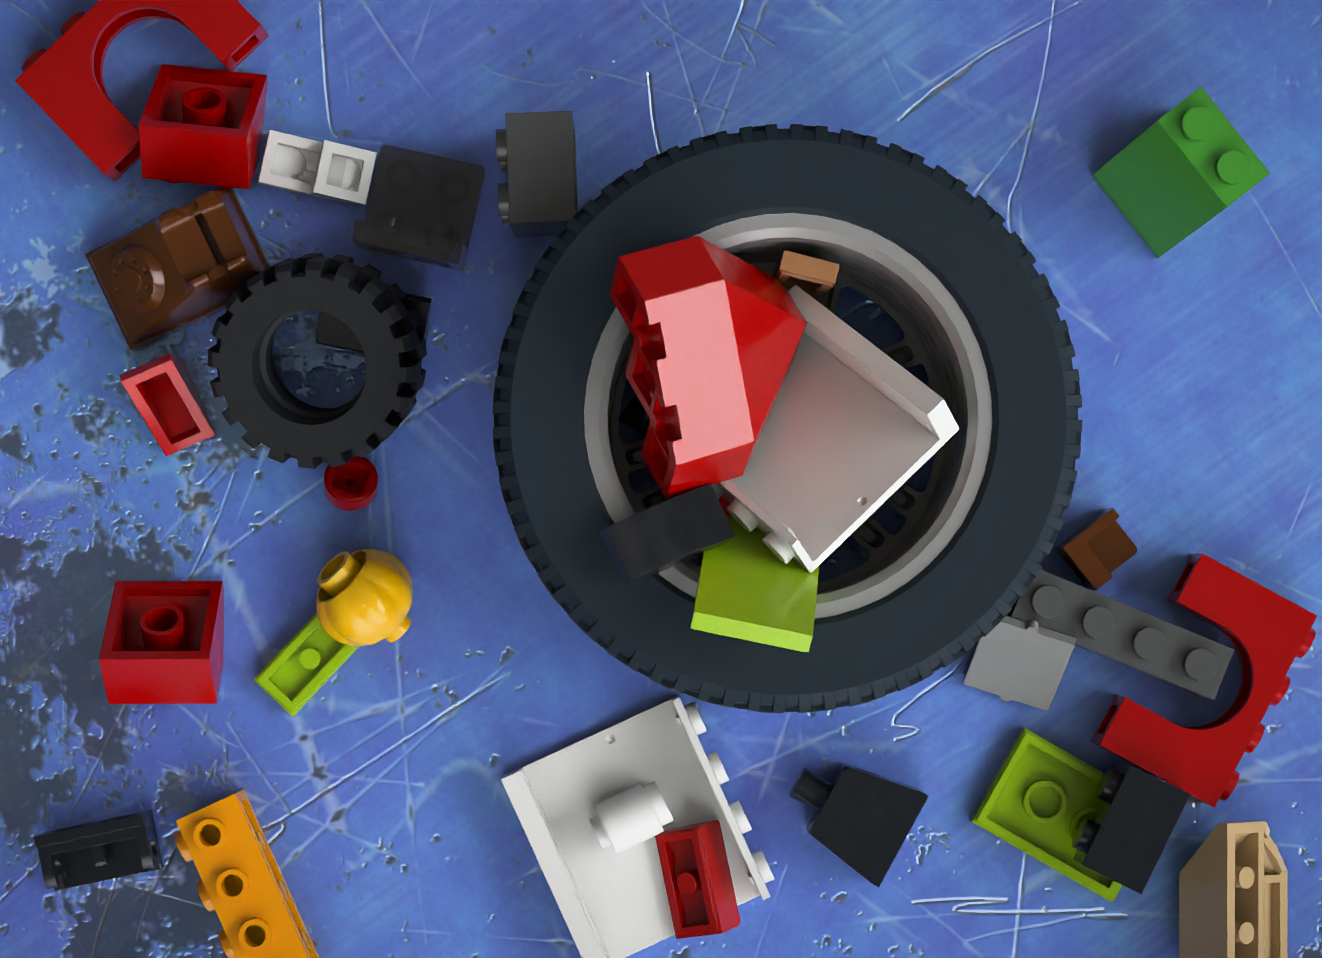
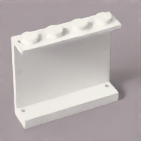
[711,284,959,574]
[501,695,775,958]

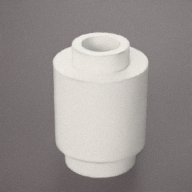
[589,781,674,854]

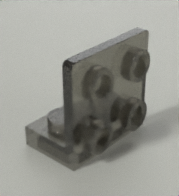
[352,145,485,272]

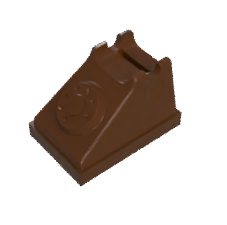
[85,188,271,352]

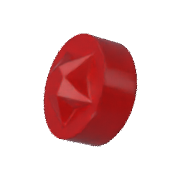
[324,456,378,511]

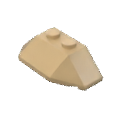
[1179,820,1288,958]

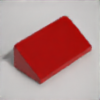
[655,820,740,939]

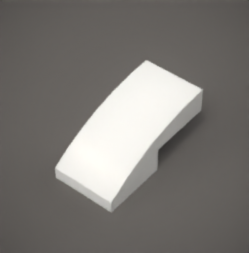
[257,130,377,206]

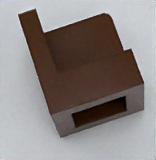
[1055,508,1137,590]

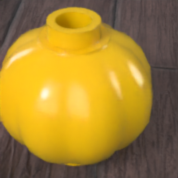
[316,549,413,646]

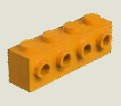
[174,789,319,958]

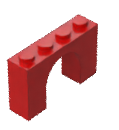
[15,0,269,181]
[1090,553,1317,808]

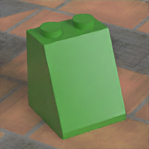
[1091,87,1270,259]

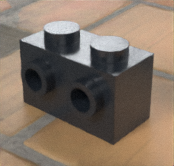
[1072,761,1190,894]

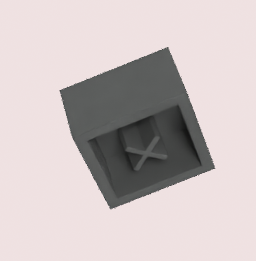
[496,111,578,238]

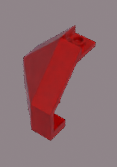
[609,236,807,499]

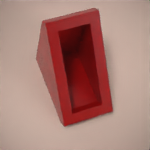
[119,353,215,456]

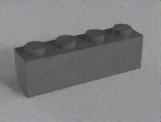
[1006,569,1235,700]

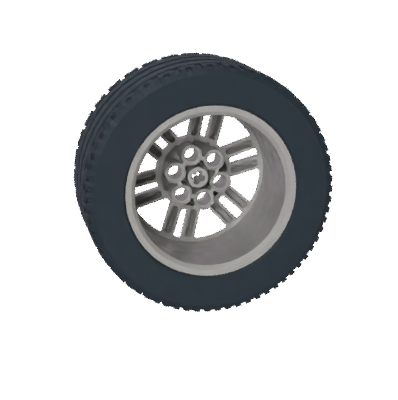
[493,124,1082,713]

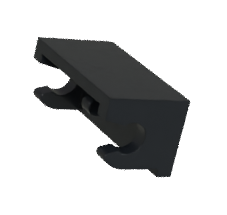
[34,810,163,891]

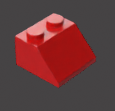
[138,64,268,189]
[99,581,224,704]

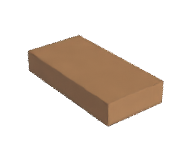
[773,250,840,296]

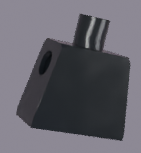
[789,763,928,887]

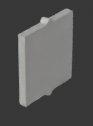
[963,616,1077,711]

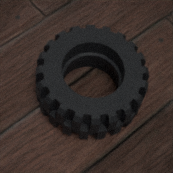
[208,253,427,469]

